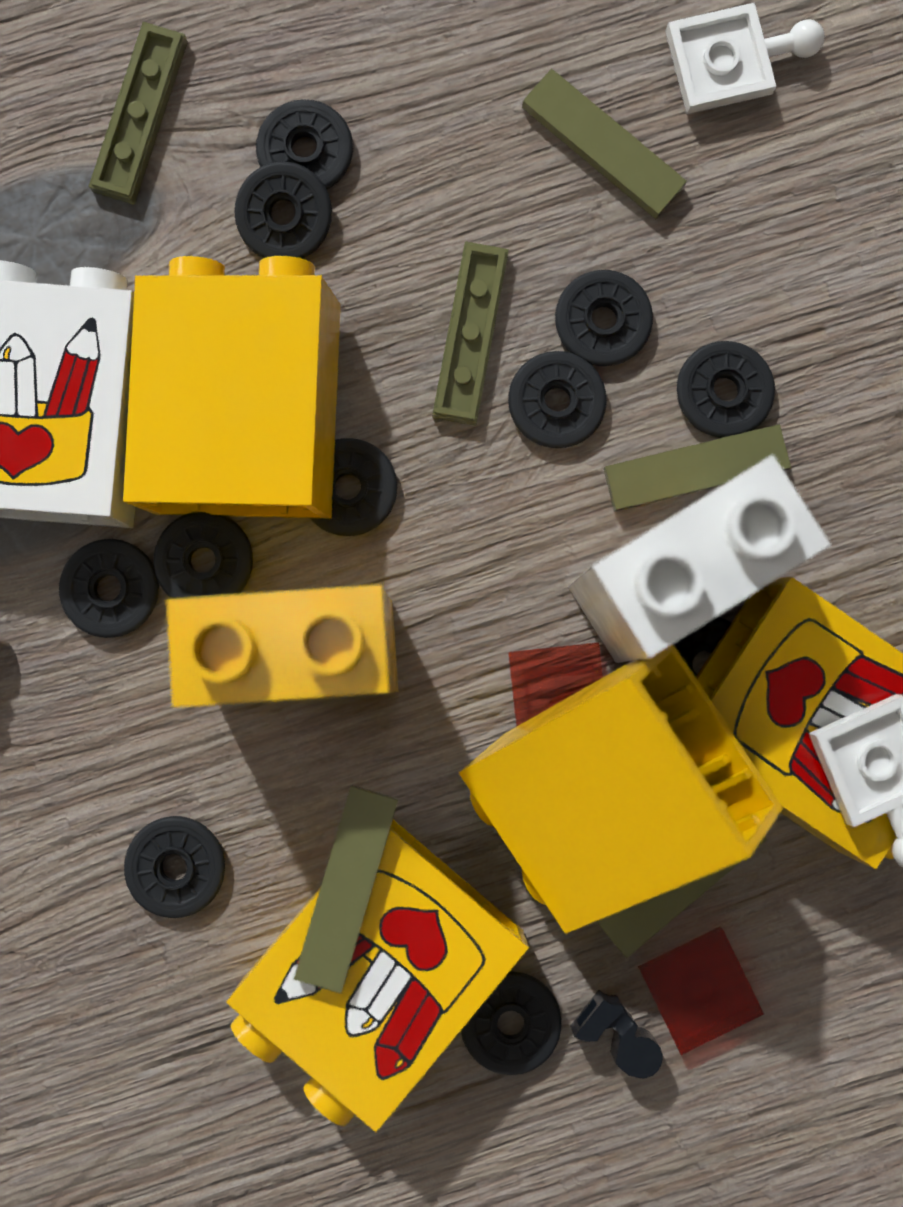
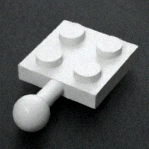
[665,2,824,114]
[809,694,903,867]

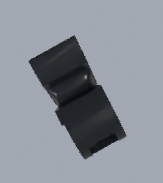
[570,990,663,1079]

